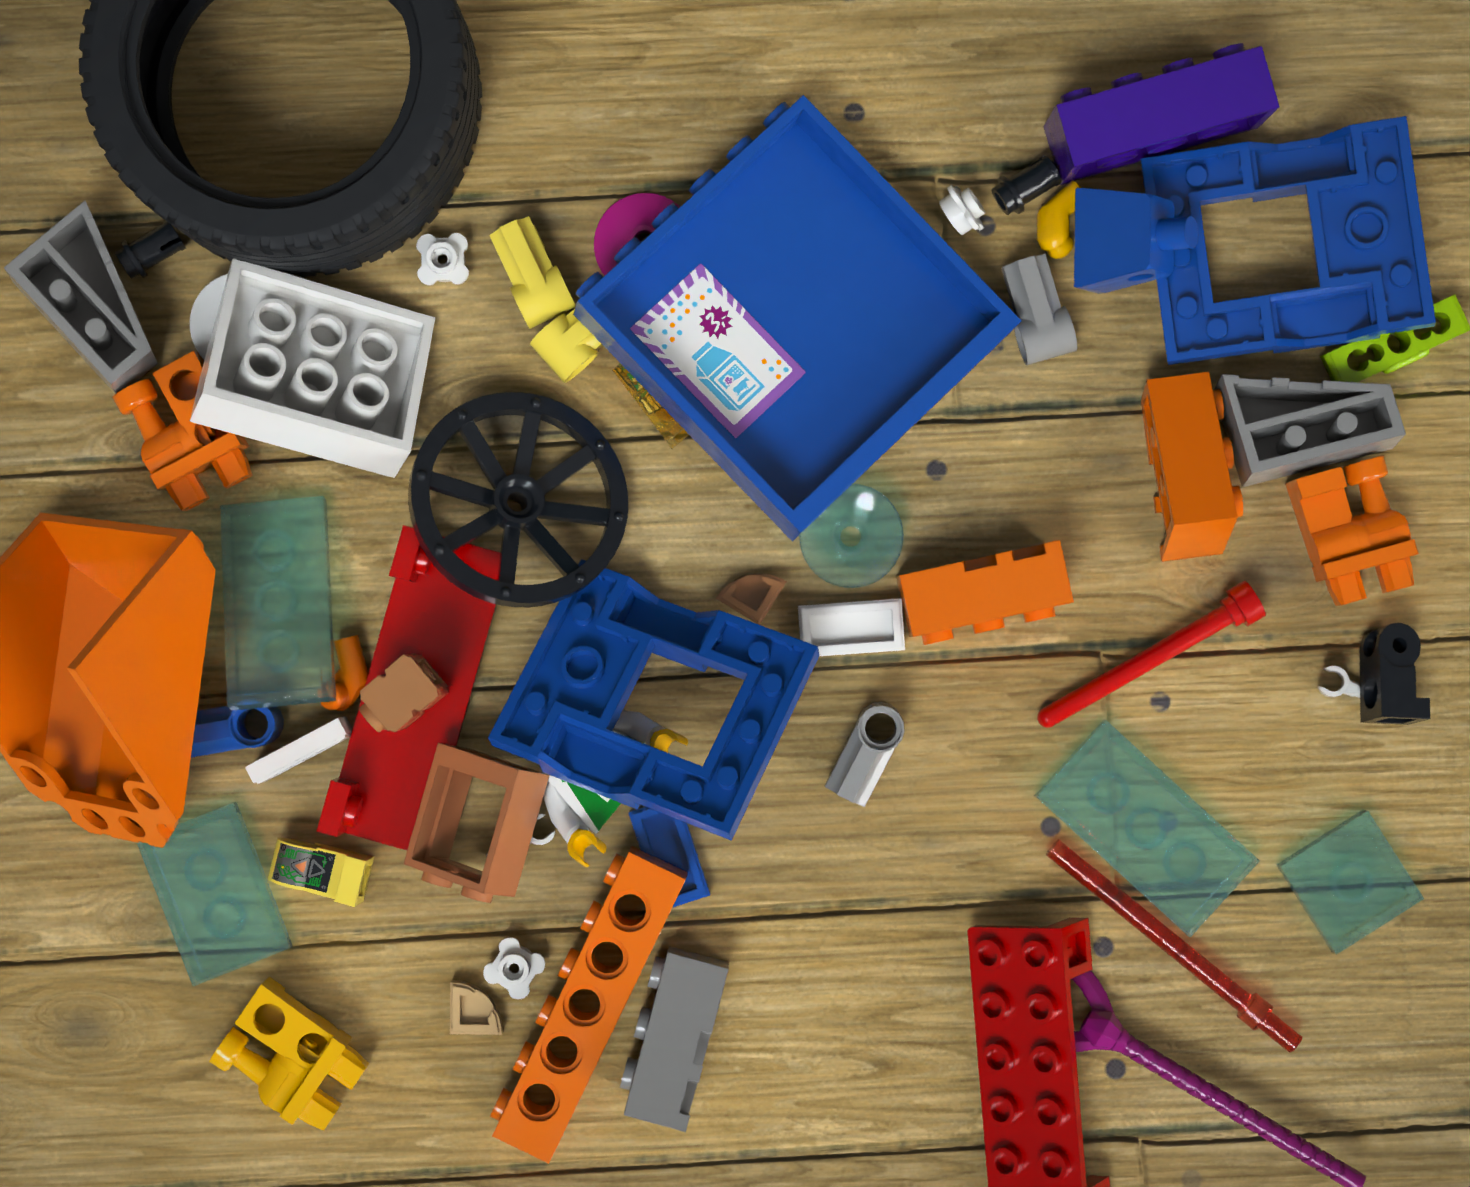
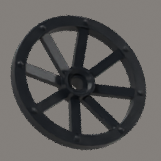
[408,392,628,608]

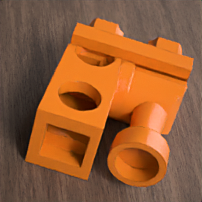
[112,351,253,511]
[1285,455,1419,606]

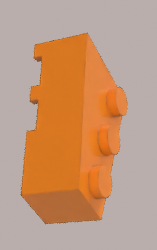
[1141,372,1243,562]
[896,540,1074,645]

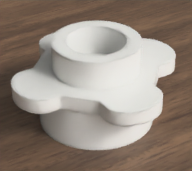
[939,185,985,235]
[416,233,469,286]
[483,937,545,999]

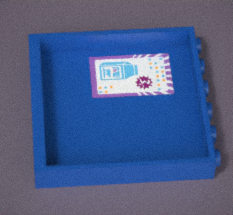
[573,95,1022,542]

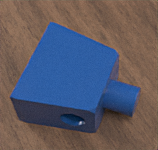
[1074,188,1199,294]

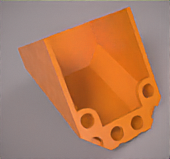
[0,512,216,848]

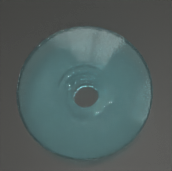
[799,484,904,588]

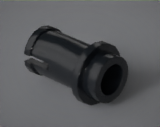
[992,155,1062,215]
[115,221,186,279]

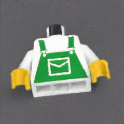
[539,710,688,868]

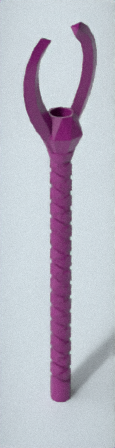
[1072,970,1366,1187]

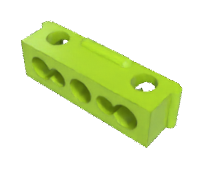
[1320,294,1470,382]

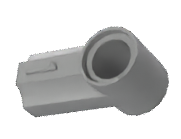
[1001,254,1078,365]
[824,702,904,807]

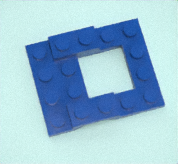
[1141,116,1436,365]
[488,559,820,841]

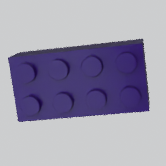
[1043,43,1280,185]

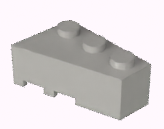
[4,200,158,394]
[1214,374,1406,488]
[620,946,729,1132]

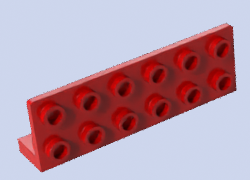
[317,525,500,850]
[967,918,1110,1187]

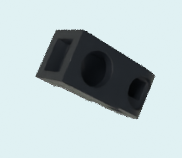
[1359,623,1431,725]

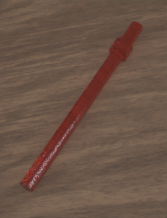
[1046,839,1303,1053]

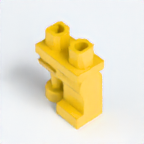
[209,976,369,1131]

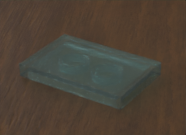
[137,802,293,986]

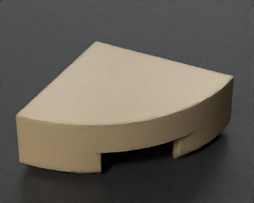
[450,980,503,1035]

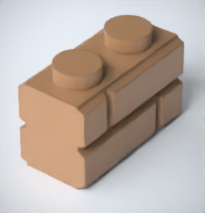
[359,653,449,733]

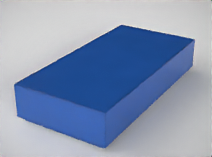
[629,807,711,908]

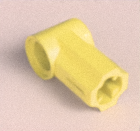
[489,216,576,329]
[530,309,603,383]

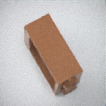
[404,743,549,903]

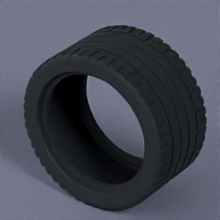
[79,0,482,277]

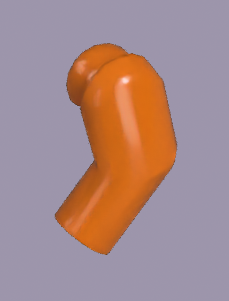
[318,635,368,711]

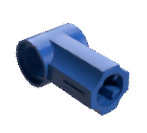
[191,700,284,758]

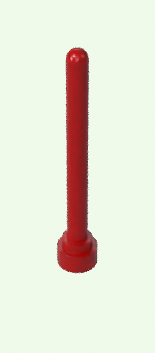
[1037,580,1266,728]

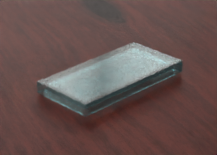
[220,496,336,711]
[1034,720,1260,937]

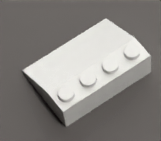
[190,258,435,478]

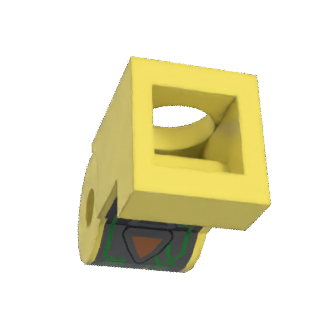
[268,838,374,907]

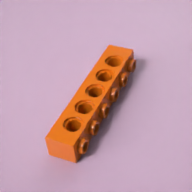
[490,846,688,1164]

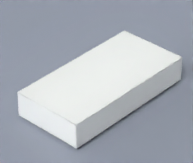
[798,598,905,656]
[245,716,353,784]

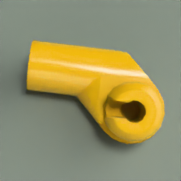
[1037,180,1082,259]

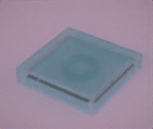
[1276,809,1424,955]

